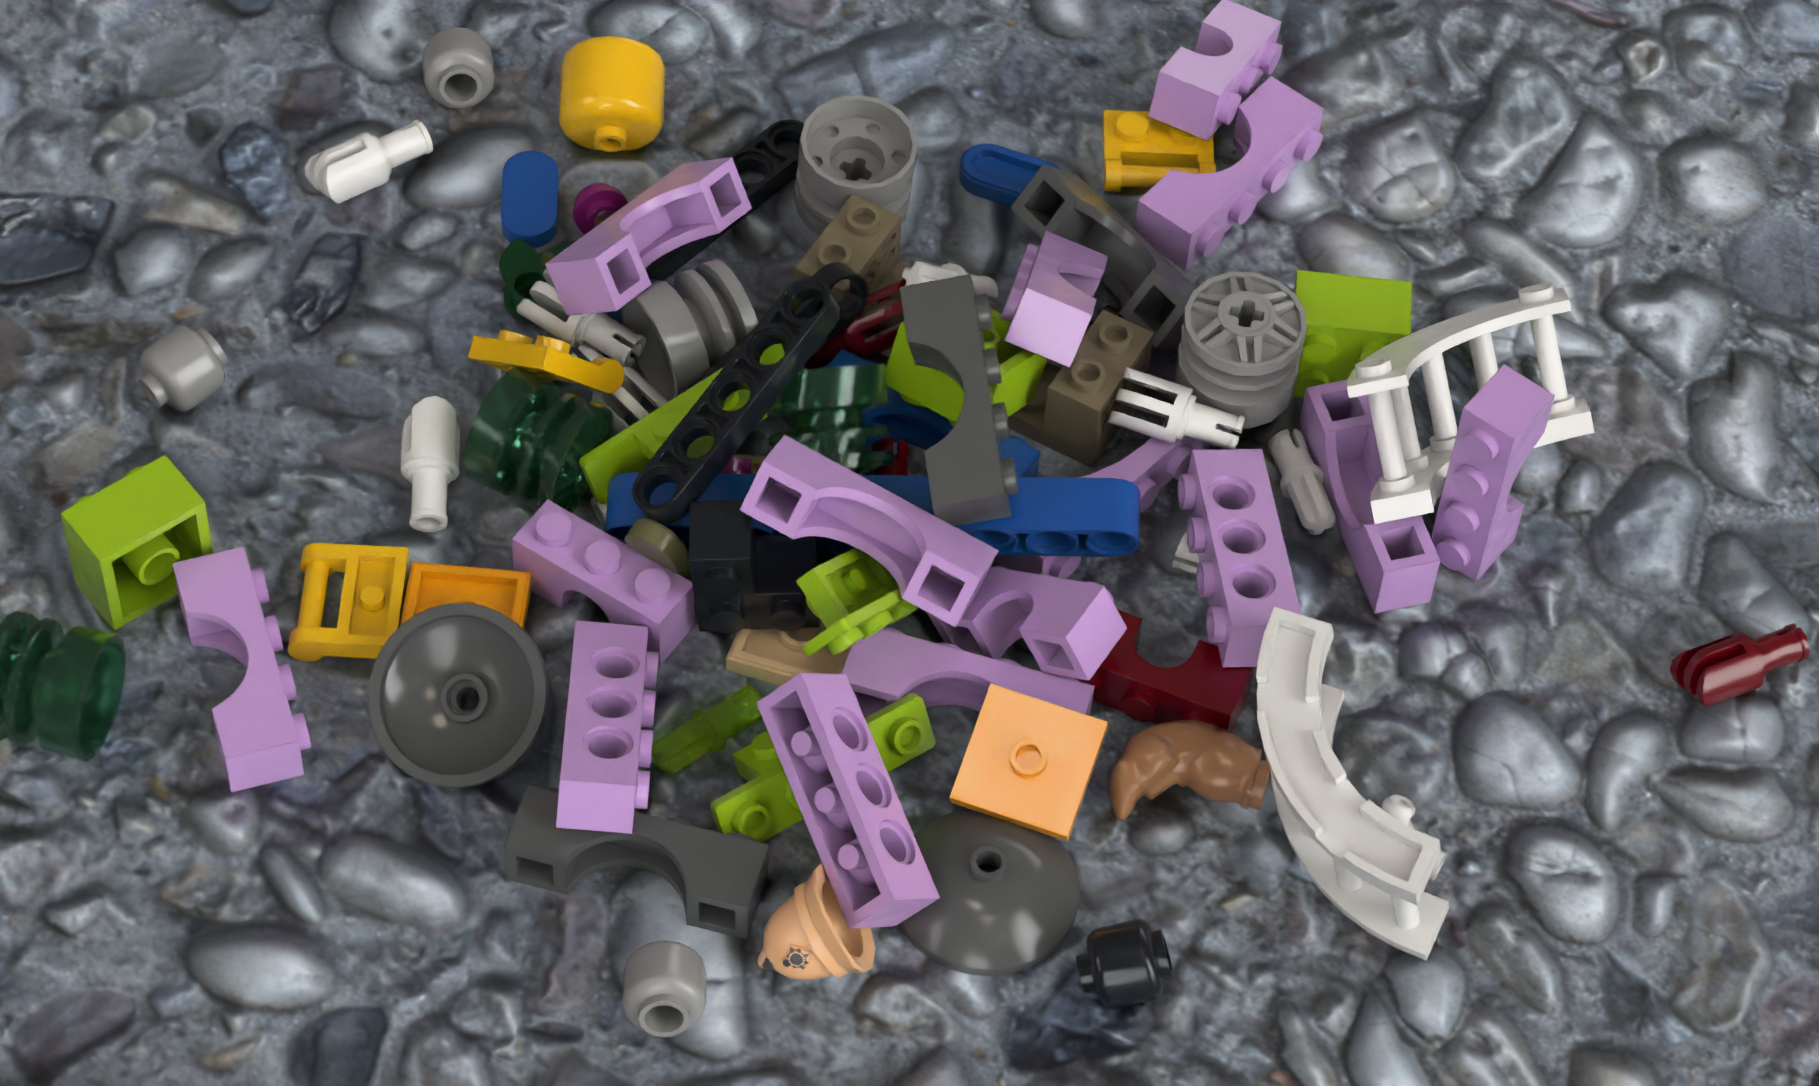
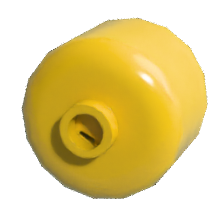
[558,36,665,152]

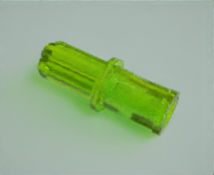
[651,684,763,774]

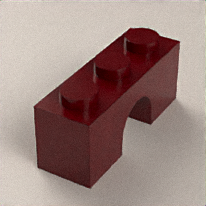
[1076,609,1255,731]

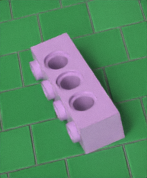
[1177,449,1302,668]
[556,620,659,834]
[756,673,940,929]

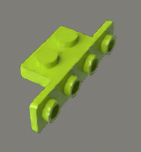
[579,343,794,504]
[796,548,919,658]
[710,693,936,843]

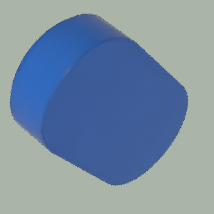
[959,144,1060,207]
[501,151,559,248]

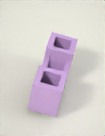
[1148,0,1283,141]
[512,499,695,666]
[927,566,1127,681]

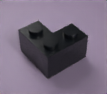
[689,500,820,634]

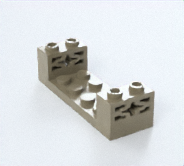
[794,194,1154,468]

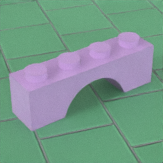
[1134,76,1324,270]
[545,157,752,316]
[1000,231,1108,367]
[1431,364,1555,582]
[1298,380,1441,614]
[740,435,999,628]
[172,547,311,793]
[841,627,1095,718]

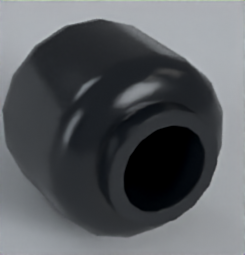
[1076,919,1174,1009]

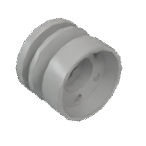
[794,95,918,236]
[621,258,758,401]
[1175,272,1307,429]

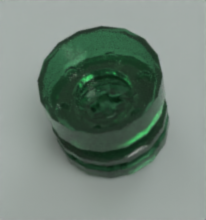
[767,364,894,475]
[463,367,614,513]
[0,610,126,762]

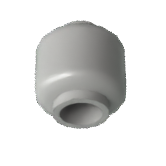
[422,27,495,109]
[138,325,228,412]
[622,940,707,1037]

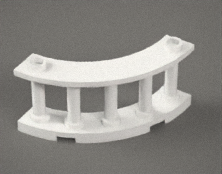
[1347,283,1595,524]
[1256,606,1449,961]

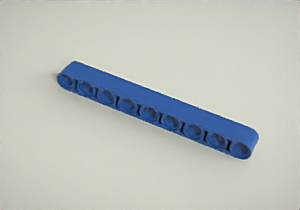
[605,472,1140,557]

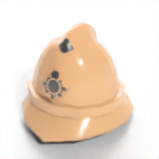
[758,862,876,981]

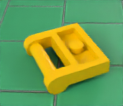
[1102,110,1216,192]
[468,330,624,393]
[287,543,410,662]

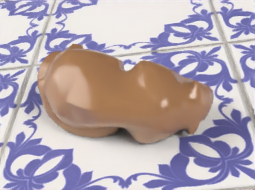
[1109,720,1270,821]

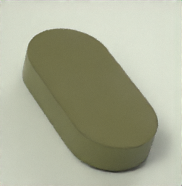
[624,518,692,582]

